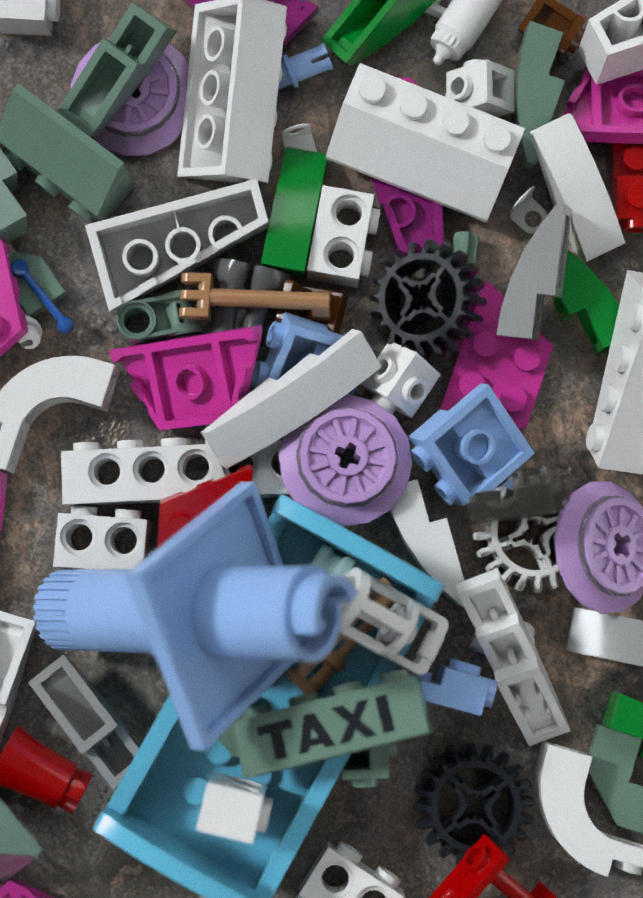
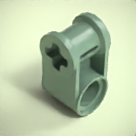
[117,289,204,345]

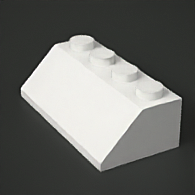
[177,0,287,183]
[326,63,525,223]

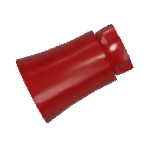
[0,725,93,815]

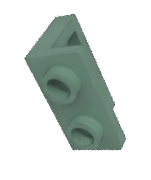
[340,742,397,788]

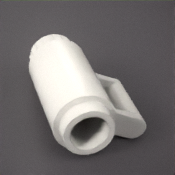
[425,0,503,65]

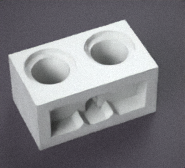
[307,185,381,288]
[53,506,152,569]
[196,771,273,844]
[299,841,406,898]

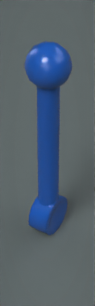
[11,259,74,334]

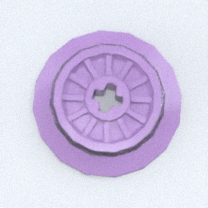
[70,38,189,156]
[279,394,412,527]
[554,481,643,614]

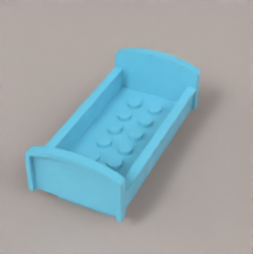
[93,494,445,898]

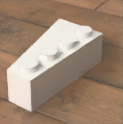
[586,270,643,474]

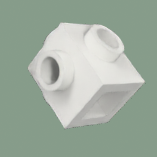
[445,59,515,117]
[361,343,441,418]

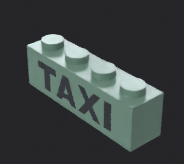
[232,669,434,778]

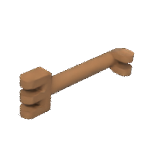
[179,272,332,321]

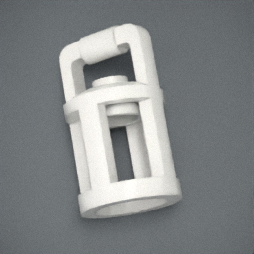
[339,567,449,675]

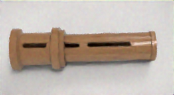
[284,577,399,699]

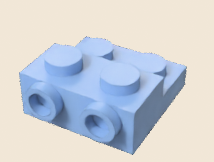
[251,312,373,395]
[408,383,535,510]
[402,658,497,716]

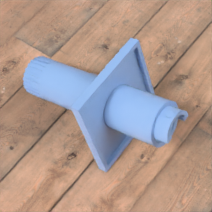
[33,482,357,751]

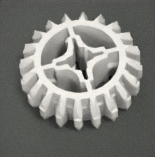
[472,473,570,593]

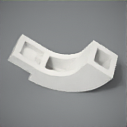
[0,356,121,474]
[534,741,643,877]

